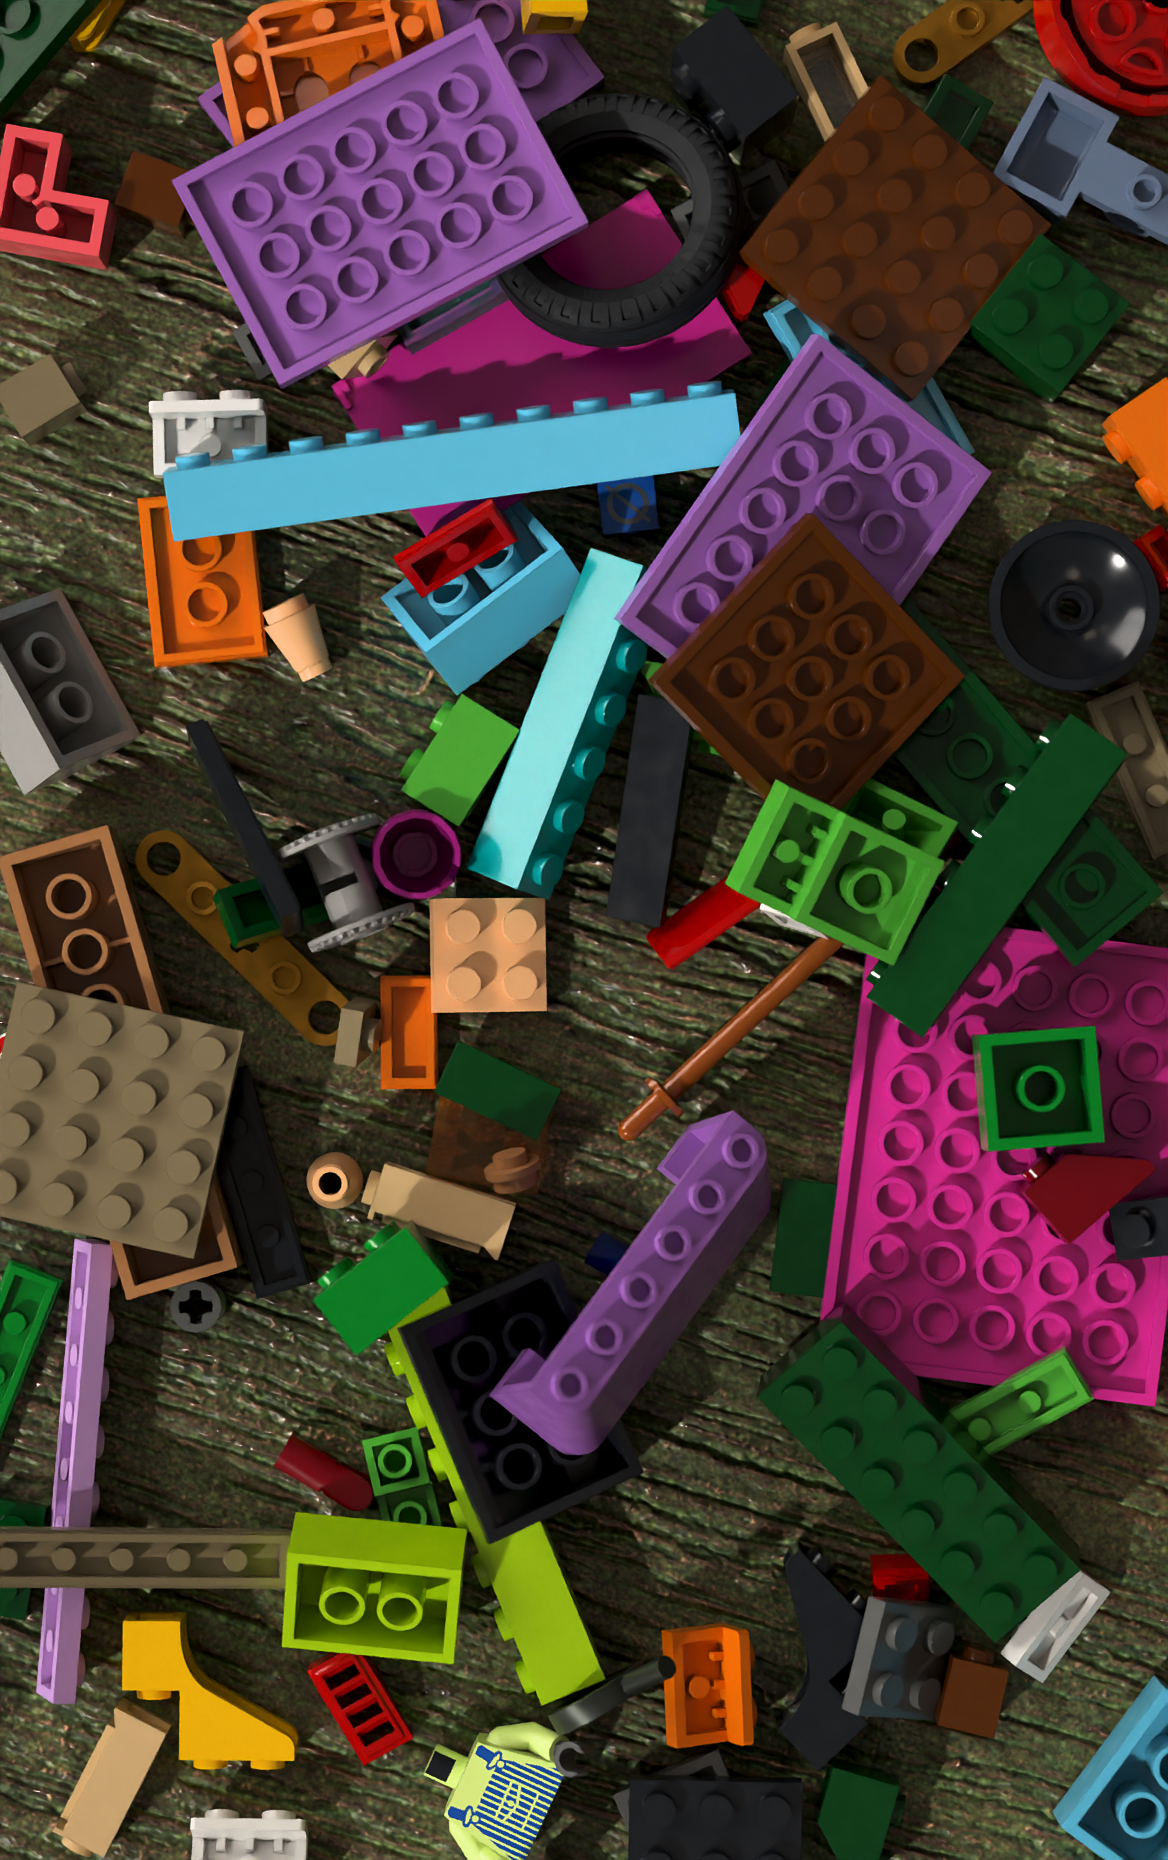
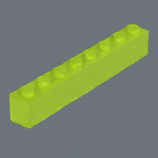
[384,1285,606,1706]

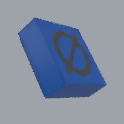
[597,475,659,537]

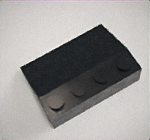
[397,1260,644,1544]

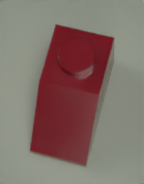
[1017,1152,1156,1244]

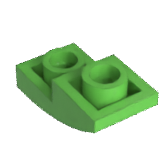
[362,1427,444,1527]

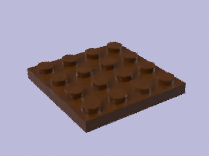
[737,75,1051,403]
[648,513,965,810]

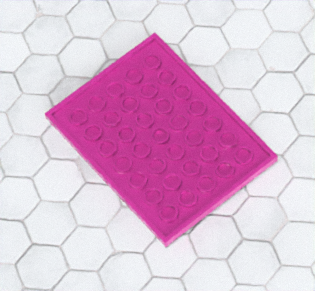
[819,927,1168,1407]

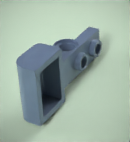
[993,77,1168,245]

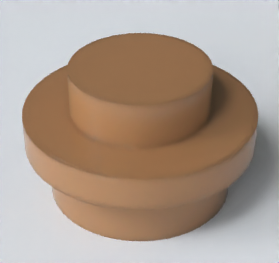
[484,1147,541,1194]

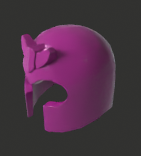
[371,809,462,901]

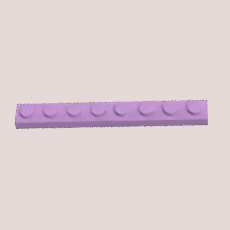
[36,1239,119,1704]

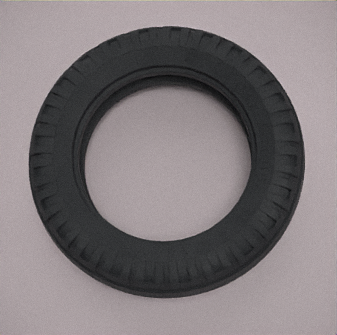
[495,93,745,348]

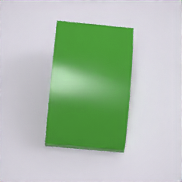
[725,779,945,966]

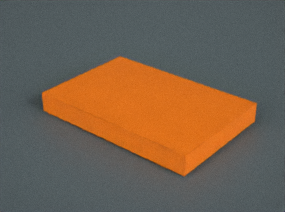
[137,496,269,669]

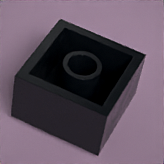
[669,5,799,165]

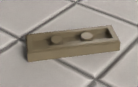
[1084,681,1168,860]

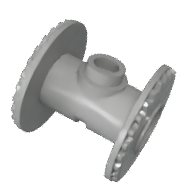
[274,813,415,952]

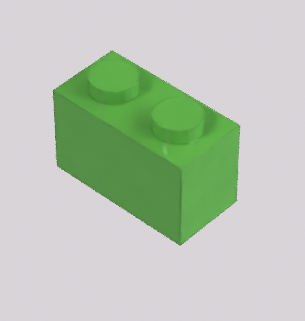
[399,694,520,829]

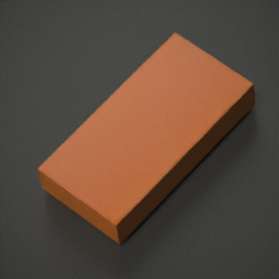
[380,975,439,1089]

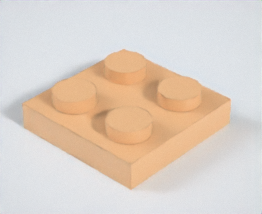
[429,898,547,1013]

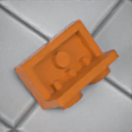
[662,1623,757,1749]

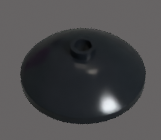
[988,520,1160,692]

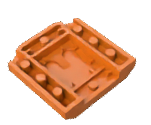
[212,0,444,147]

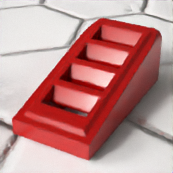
[307,1652,414,1766]

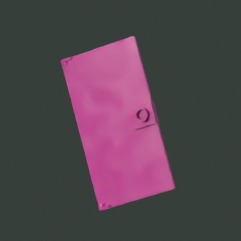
[331,189,752,537]

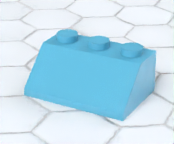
[380,501,580,695]

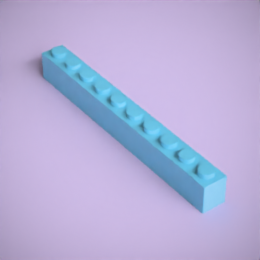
[163,381,740,542]

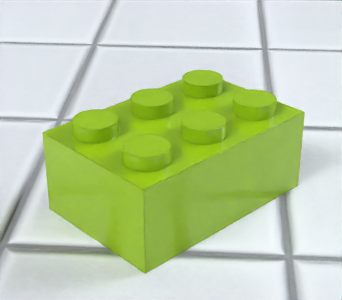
[282,1512,467,1664]

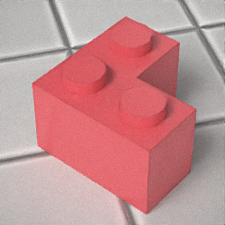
[0,124,118,270]

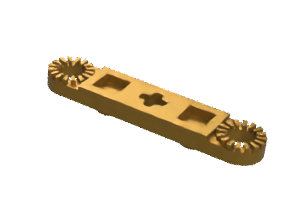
[892,0,1033,88]
[135,830,350,1046]

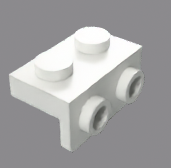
[149,390,269,478]
[190,1809,309,1860]

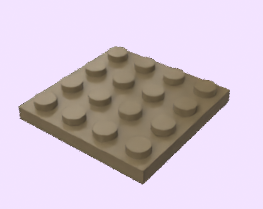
[0,982,246,1259]

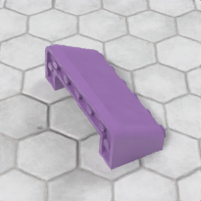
[490,1110,772,1455]

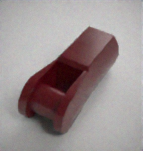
[274,1433,374,1511]

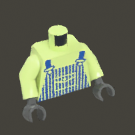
[424,1722,595,1860]

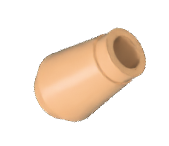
[263,593,333,682]
[307,1152,363,1209]

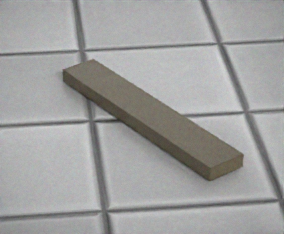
[0,1526,292,1589]

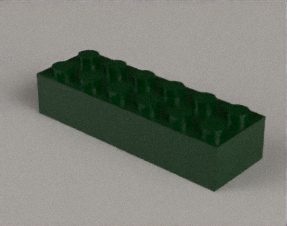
[757,1302,1081,1643]

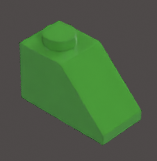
[841,778,959,858]

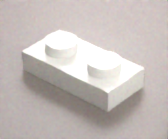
[1001,1570,1111,1683]

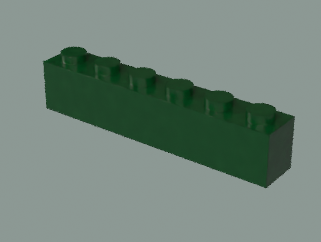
[866,713,1129,1038]

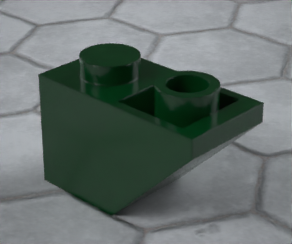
[814,1757,906,1860]

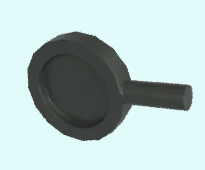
[547,1655,676,1736]

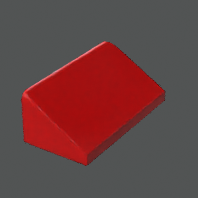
[393,498,519,598]
[646,875,761,970]

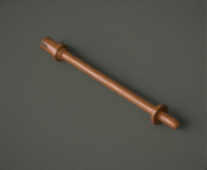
[618,831,964,1141]

